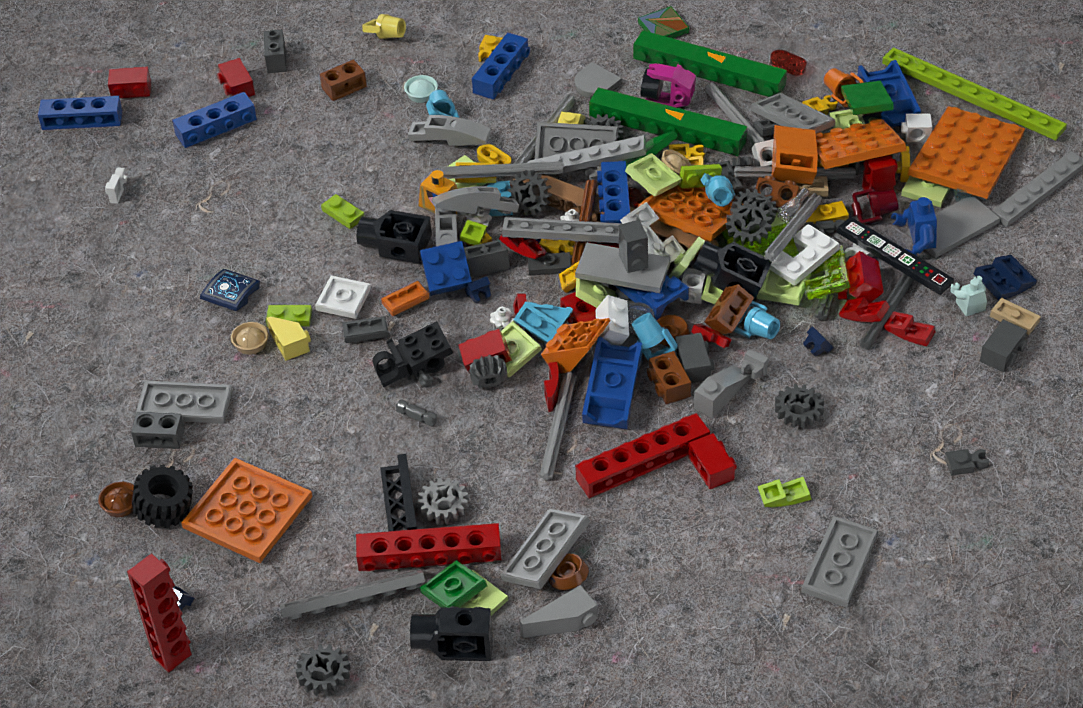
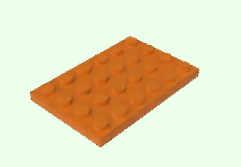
[908,106,1025,199]

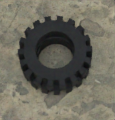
[132,465,193,528]

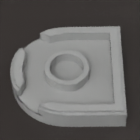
[574,62,622,98]

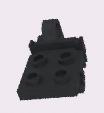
[372,321,453,387]

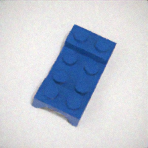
[857,60,921,128]
[614,275,689,320]
[582,337,642,429]

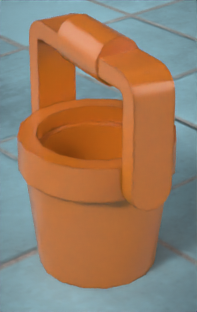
[824,68,865,107]

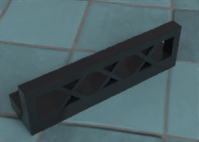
[380,454,417,532]

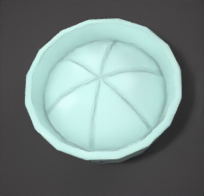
[404,75,438,103]

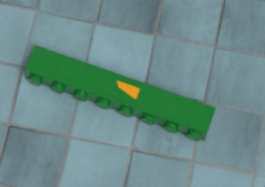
[633,30,787,97]
[589,87,747,156]

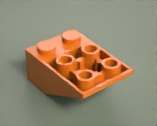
[771,125,818,185]
[541,318,611,374]

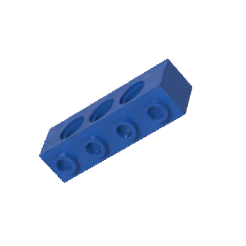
[472,32,530,100]
[172,92,257,148]
[38,96,123,130]
[597,161,630,223]

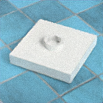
[315,276,371,319]

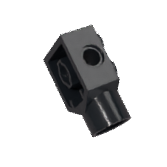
[356,210,432,264]
[692,240,772,301]
[410,606,493,661]

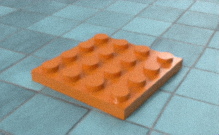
[816,119,906,169]
[638,185,743,241]
[181,458,313,563]

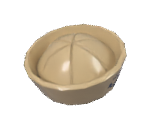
[661,150,692,176]
[231,322,269,355]

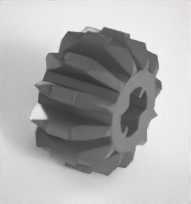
[469,354,508,389]

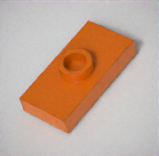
[381,281,430,316]

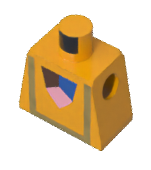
[419,170,458,214]

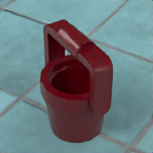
[852,188,899,225]

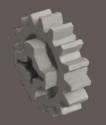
[418,478,469,524]

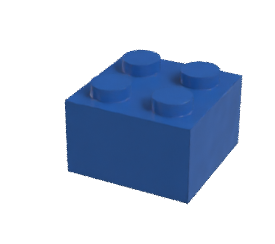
[420,241,472,296]

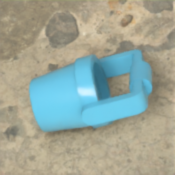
[426,90,459,118]
[701,173,735,206]
[734,301,780,339]
[632,313,678,360]

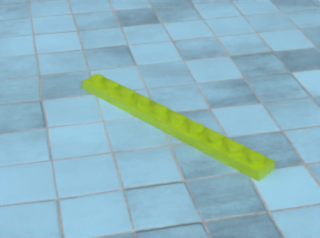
[882,47,1067,141]

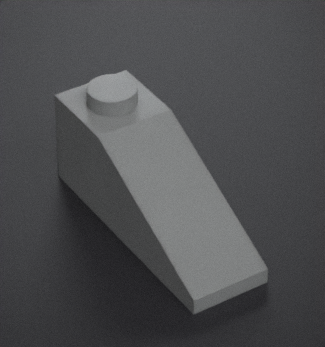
[694,365,751,419]
[520,585,598,638]

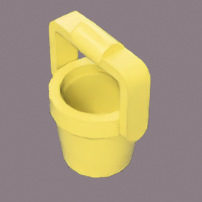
[362,14,406,39]

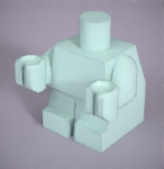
[950,276,987,317]

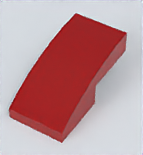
[499,235,547,259]
[839,297,890,322]
[884,312,936,347]
[544,362,559,412]

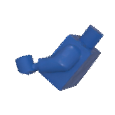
[891,197,937,256]

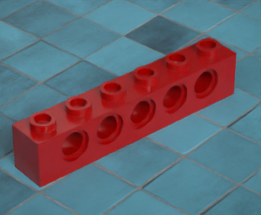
[575,413,710,499]
[356,523,502,571]
[127,553,192,673]

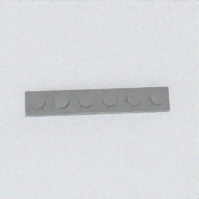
[527,135,646,176]
[992,151,1083,227]
[502,217,622,244]
[280,569,425,620]

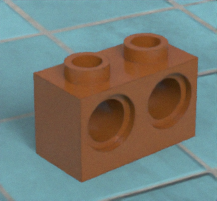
[320,59,367,101]
[755,176,801,214]
[704,284,754,335]
[646,351,691,404]

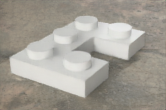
[620,202,686,263]
[769,224,840,286]

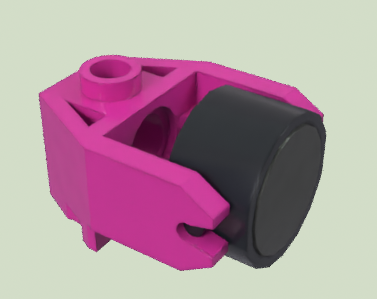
[640,63,696,108]

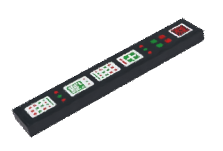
[837,216,954,295]

